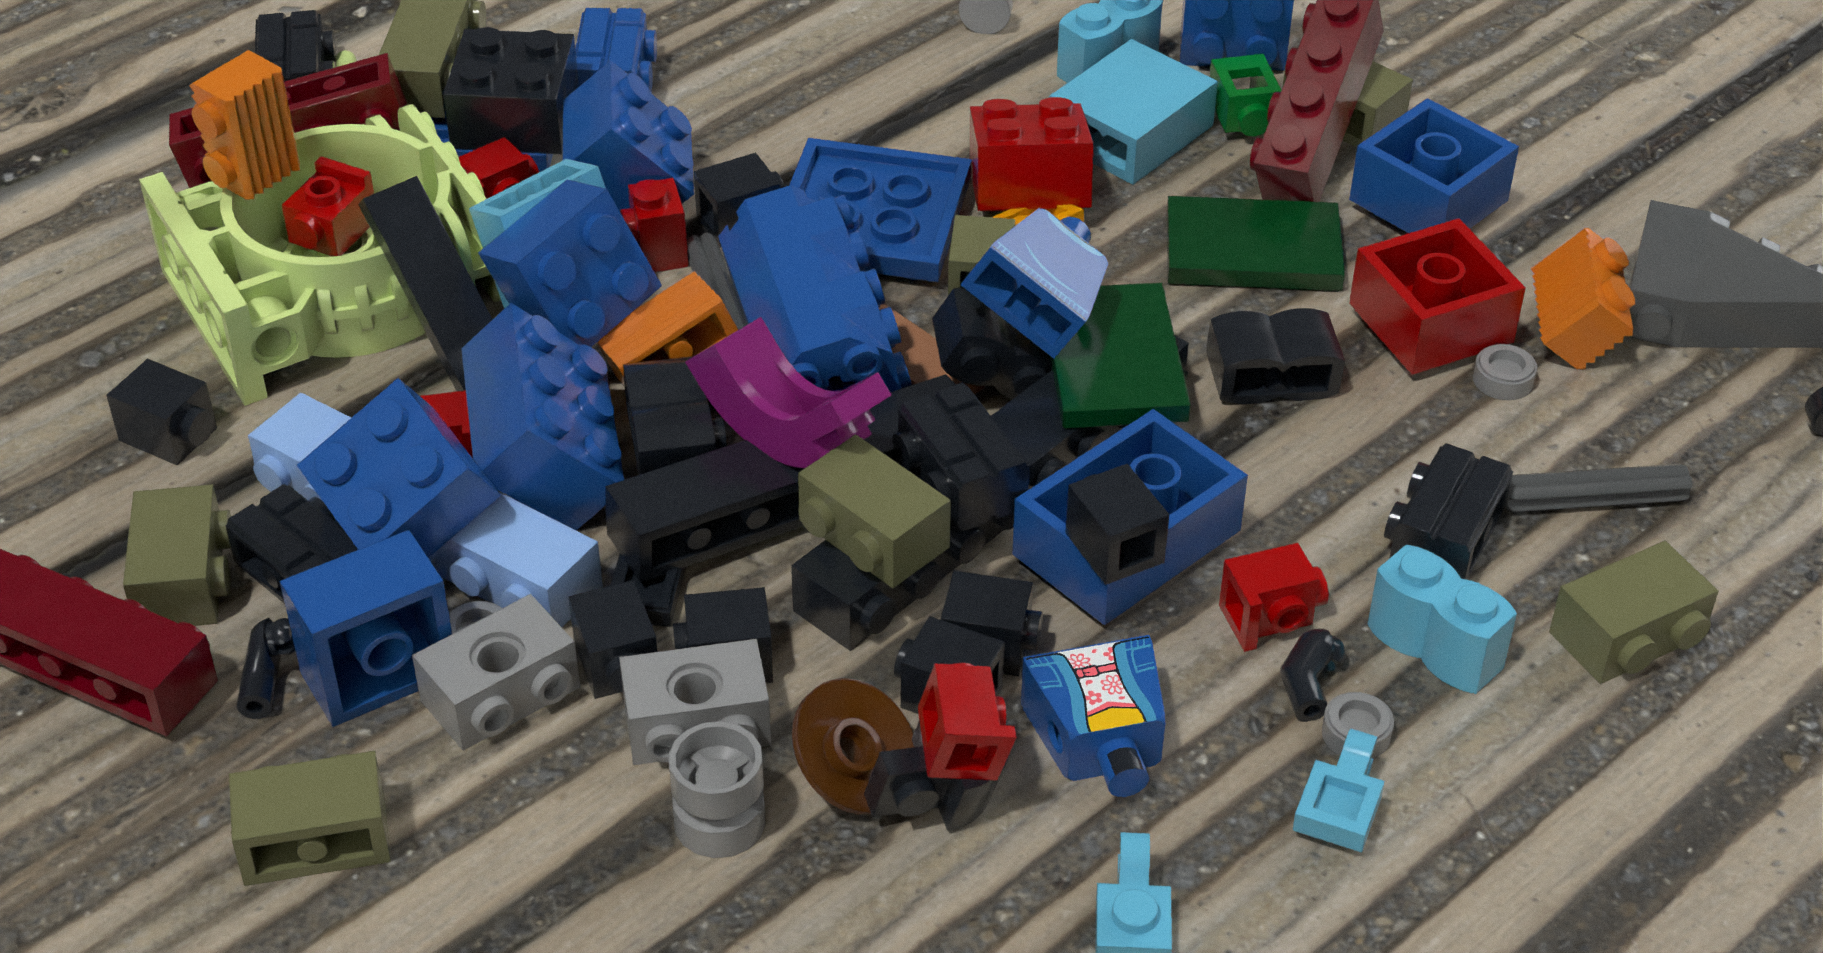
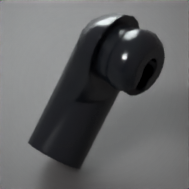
[236,618,296,719]
[1280,628,1345,722]

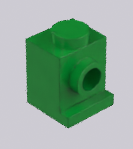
[1209,54,1282,137]

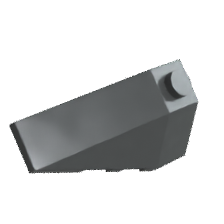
[1626,200,1823,348]

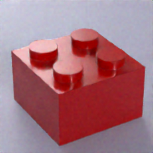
[969,97,1093,211]
[1349,218,1526,375]

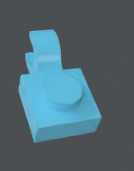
[1292,728,1385,852]
[1095,832,1172,953]

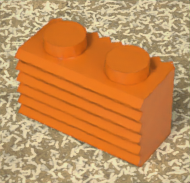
[189,50,300,200]
[1531,228,1635,370]
[596,271,738,385]

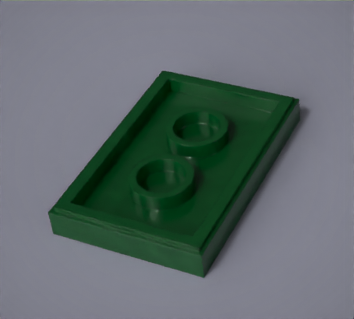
[1166,196,1345,291]
[1050,283,1191,428]

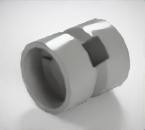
[668,721,766,858]

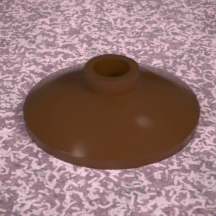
[792,678,914,815]

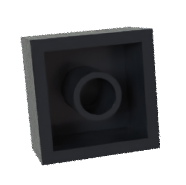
[443,27,579,154]

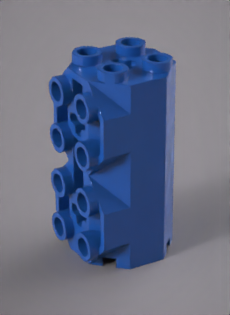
[718,185,911,392]

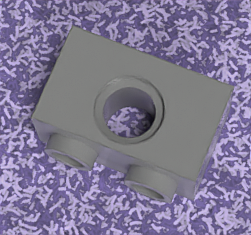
[412,594,580,751]
[619,639,771,765]

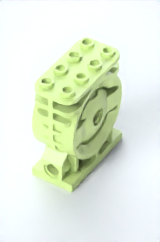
[139,104,501,406]

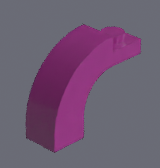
[685,317,891,468]

